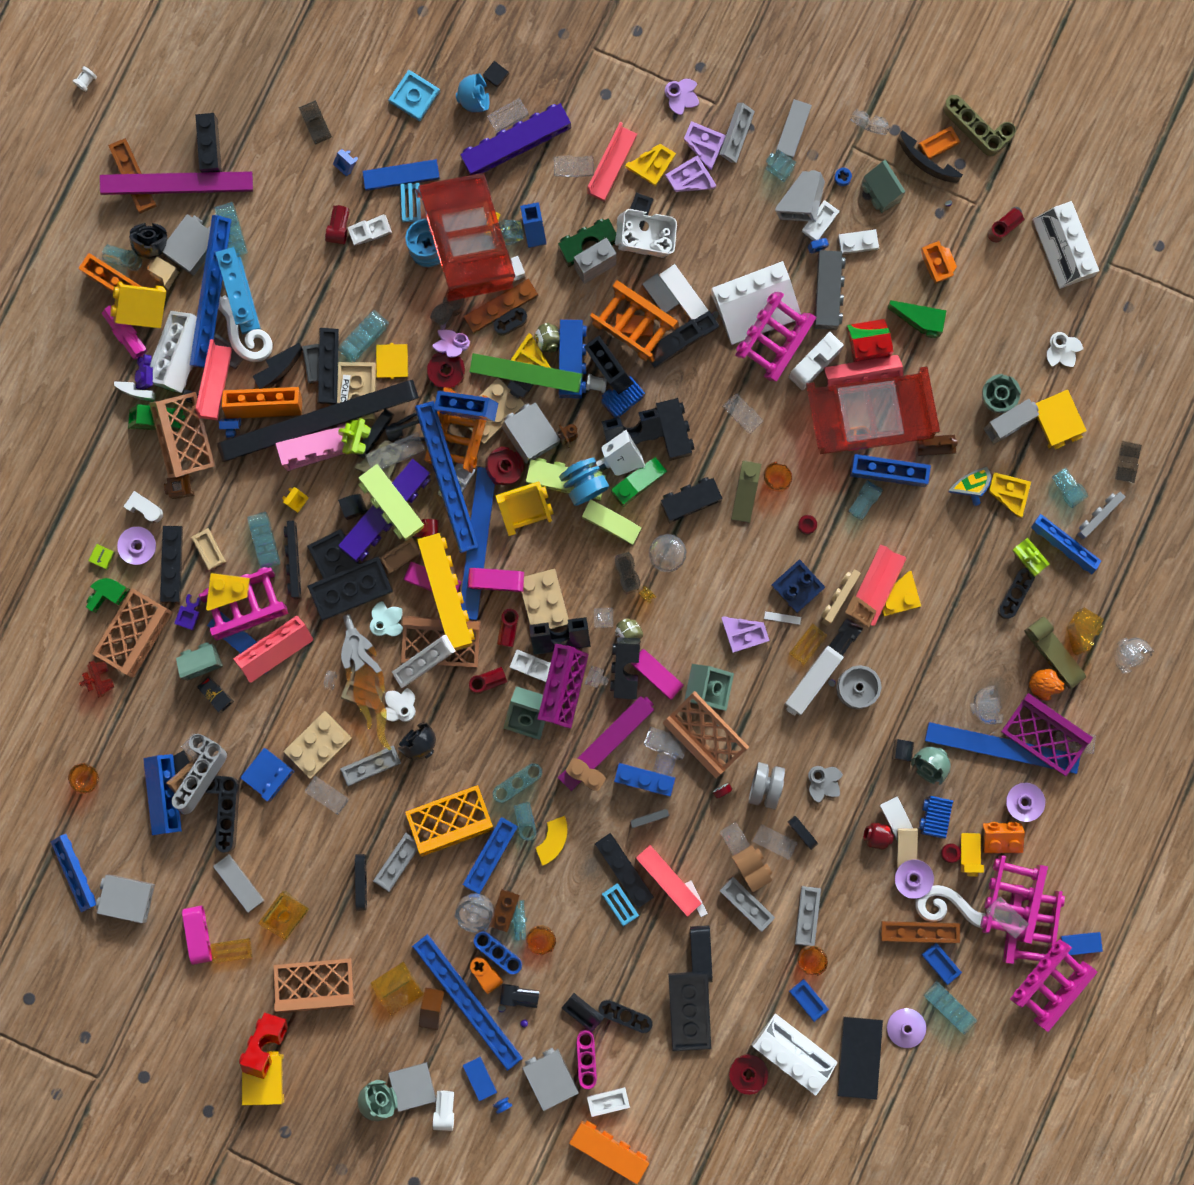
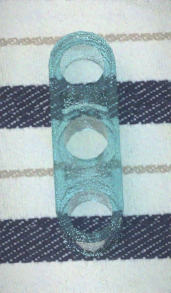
[214,202,248,256]
[338,310,389,362]
[247,512,280,568]
[493,763,543,803]
[923,981,978,1035]

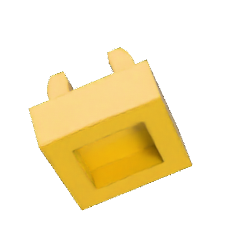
[282,487,309,513]

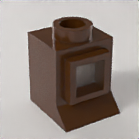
[164,474,195,499]

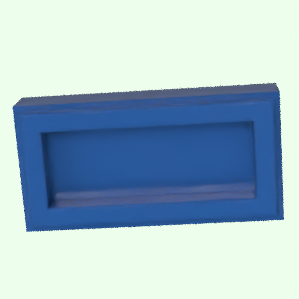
[1060,932,1103,955]
[921,943,962,985]
[789,979,829,1022]
[463,1056,497,1101]

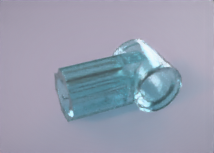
[102,244,142,271]
[1052,467,1088,508]
[848,480,883,520]
[513,802,537,842]

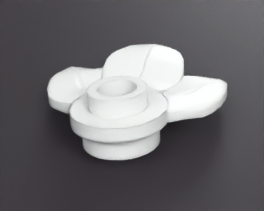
[1047,332,1083,367]
[380,688,416,722]

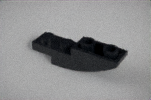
[650,311,719,369]

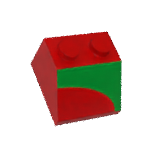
[847,319,894,362]

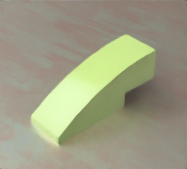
[582,499,641,545]

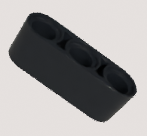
[690,925,713,983]

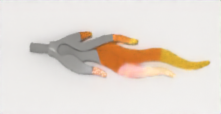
[341,614,391,750]

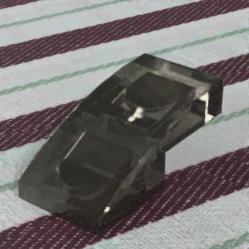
[299,100,332,145]
[1115,440,1142,483]

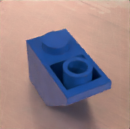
[520,202,547,248]

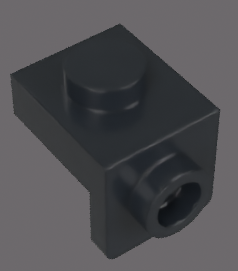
[507,381,534,399]

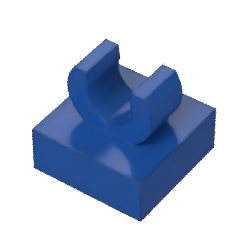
[333,149,358,176]
[219,418,241,438]

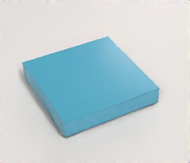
[388,70,440,122]

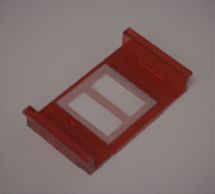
[415,173,515,301]
[806,367,940,454]

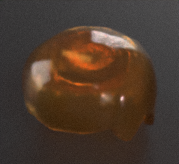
[764,462,792,492]
[68,763,99,794]
[526,925,556,955]
[797,946,828,976]

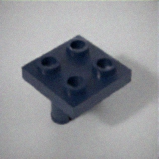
[771,559,825,613]

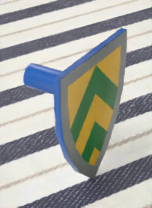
[949,467,991,506]

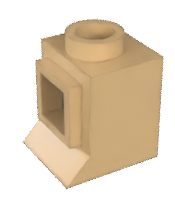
[147,257,179,290]

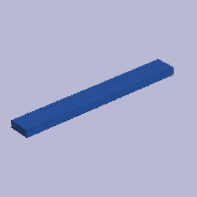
[190,215,232,368]
[415,401,479,553]
[461,467,495,620]
[924,722,1081,774]
[412,934,523,1071]

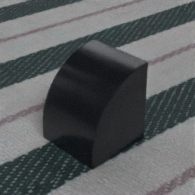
[338,494,368,520]
[892,739,914,762]

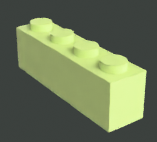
[526,458,606,500]
[358,464,424,541]

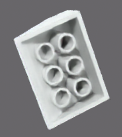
[711,261,801,345]

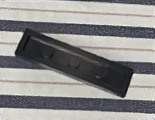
[317,328,339,405]
[284,521,302,599]
[160,526,183,603]
[595,833,654,908]

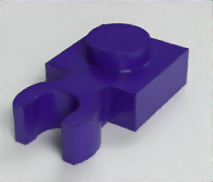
[135,354,153,390]
[174,594,202,631]

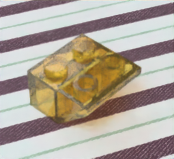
[1067,607,1104,655]

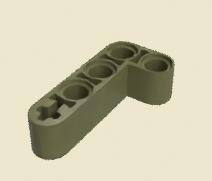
[943,95,1016,156]
[1024,617,1086,689]

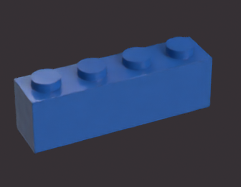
[559,320,587,398]
[850,454,931,487]
[143,754,182,835]

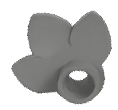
[808,766,843,802]

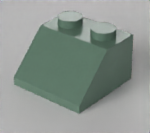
[862,160,905,213]
[176,642,223,681]
[684,664,734,711]
[504,686,546,740]

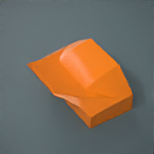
[921,241,957,284]

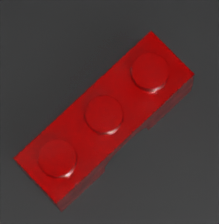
[239,1012,288,1079]

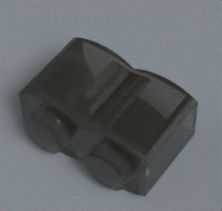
[430,289,466,330]
[615,552,640,595]

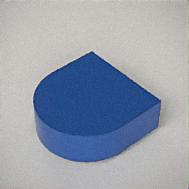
[808,238,829,254]

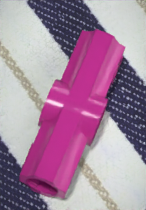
[102,304,148,360]

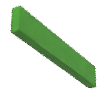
[469,353,582,393]

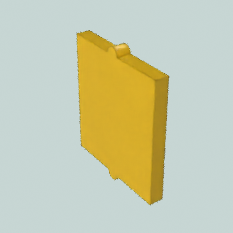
[376,343,408,380]

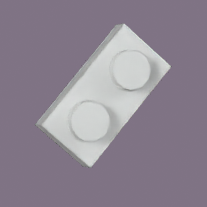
[802,200,839,241]
[838,229,879,254]
[587,1087,630,1117]

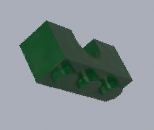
[558,218,616,268]

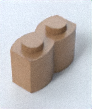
[566,758,606,791]
[732,845,773,893]

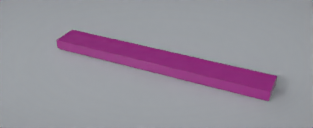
[100,171,253,195]

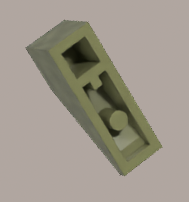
[731,461,762,523]

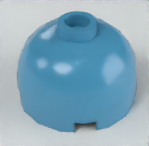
[456,74,490,113]

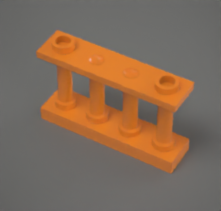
[590,280,679,363]
[424,387,488,473]

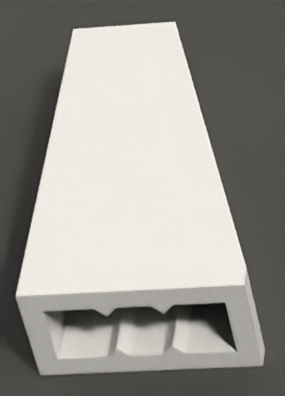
[784,646,844,716]

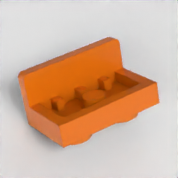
[983,822,1025,853]

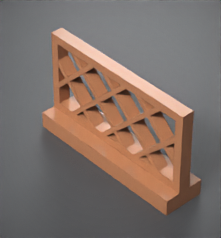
[149,392,215,478]
[92,588,173,678]
[401,616,481,667]
[663,691,749,779]
[274,958,355,1013]

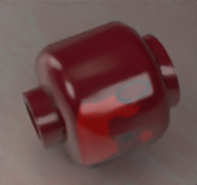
[863,823,894,850]

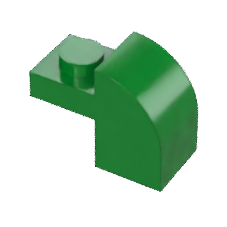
[86,578,130,613]

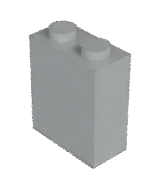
[163,214,210,276]
[574,238,616,284]
[501,402,560,464]
[96,875,155,923]
[523,1048,579,1111]

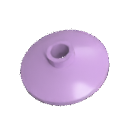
[117,527,156,565]
[1006,783,1045,822]
[895,859,934,899]
[887,1008,926,1048]

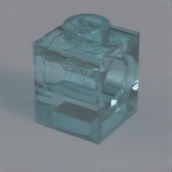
[766,149,796,182]
[492,220,524,245]

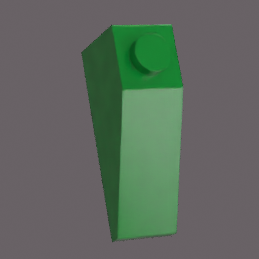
[887,300,947,338]
[611,457,667,507]

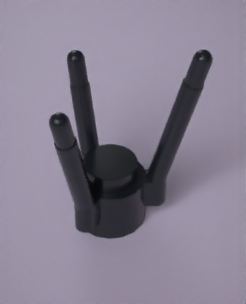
[385,412,425,444]

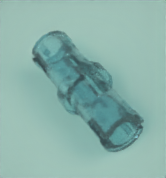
[512,900,527,940]

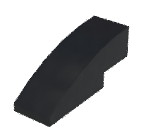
[253,343,303,389]

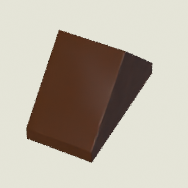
[419,988,445,1030]

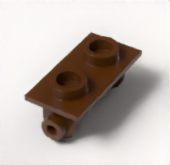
[557,424,578,448]
[917,435,958,456]
[489,889,520,932]

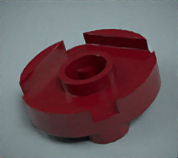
[427,352,465,389]
[485,447,524,486]
[729,1054,769,1095]

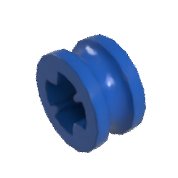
[835,168,852,186]
[492,1097,512,1114]

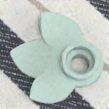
[370,601,403,636]

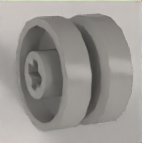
[836,665,882,709]
[748,762,785,810]

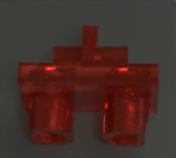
[79,661,114,698]

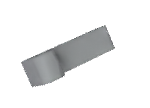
[172,734,227,814]

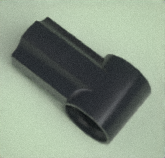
[829,618,863,656]
[499,984,540,1008]

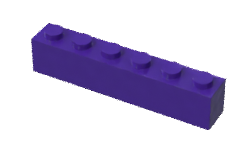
[460,103,571,179]
[338,459,431,563]

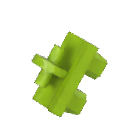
[338,418,371,454]
[1012,537,1049,577]

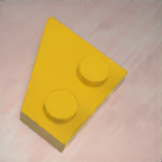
[625,144,676,186]
[511,333,551,368]
[988,472,1031,518]
[882,571,921,617]
[206,573,250,611]

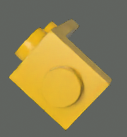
[961,833,984,877]

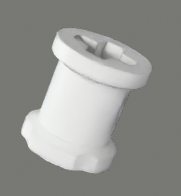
[73,66,97,92]
[586,374,607,393]

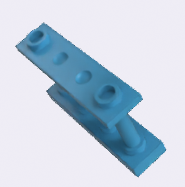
[216,247,261,334]

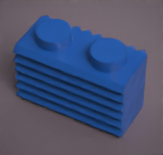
[601,376,645,418]
[918,796,953,839]

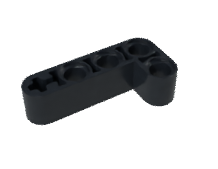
[205,776,240,853]

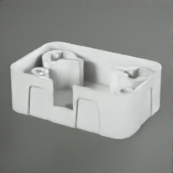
[615,209,677,258]
[789,332,844,391]

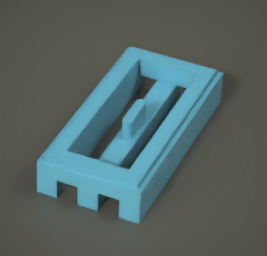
[401,183,421,222]
[602,883,639,926]

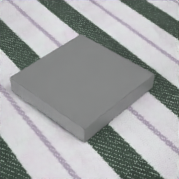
[389,1062,436,1112]

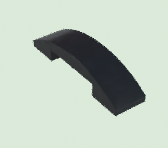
[898,130,963,183]

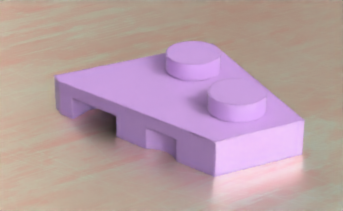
[684,121,726,170]
[665,155,716,192]
[721,617,770,653]

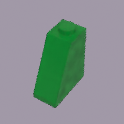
[128,404,185,431]

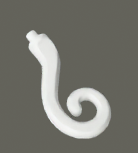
[218,295,273,362]
[915,885,999,929]

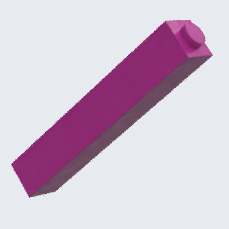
[558,696,654,792]

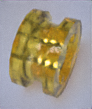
[637,586,656,604]

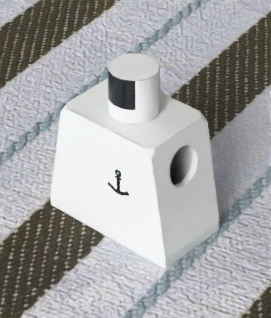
[596,430,645,476]

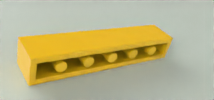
[417,533,475,651]

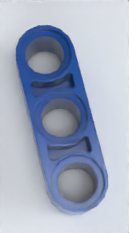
[474,931,522,974]

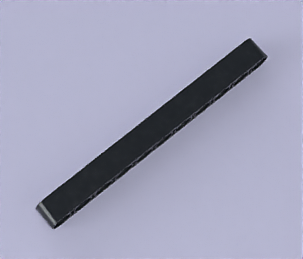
[217,380,419,462]

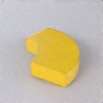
[536,816,568,866]

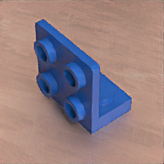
[241,748,295,802]

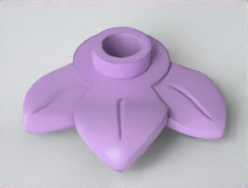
[665,79,699,115]
[432,330,470,357]

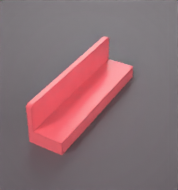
[587,122,637,202]
[196,339,232,420]
[824,355,904,395]
[856,544,906,626]
[233,616,313,683]
[636,845,702,917]

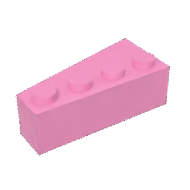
[276,423,346,471]

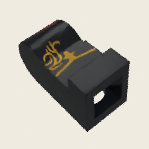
[197,676,234,713]

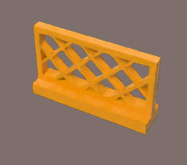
[405,785,494,857]

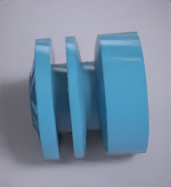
[405,219,449,267]
[559,458,610,506]

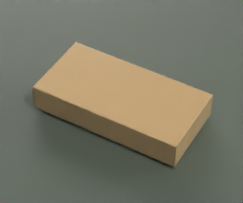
[191,528,226,571]
[897,828,918,868]

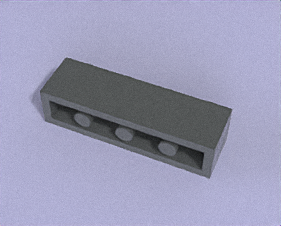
[814,250,845,330]

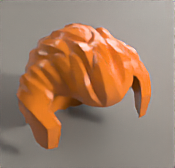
[1029,669,1064,701]

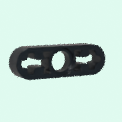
[356,409,394,459]
[998,568,1035,619]
[355,854,367,911]
[599,999,653,1033]

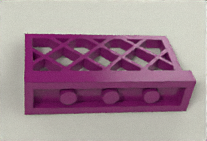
[538,644,589,729]
[1001,693,1093,777]

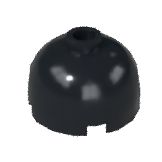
[129,223,168,259]
[398,722,436,760]

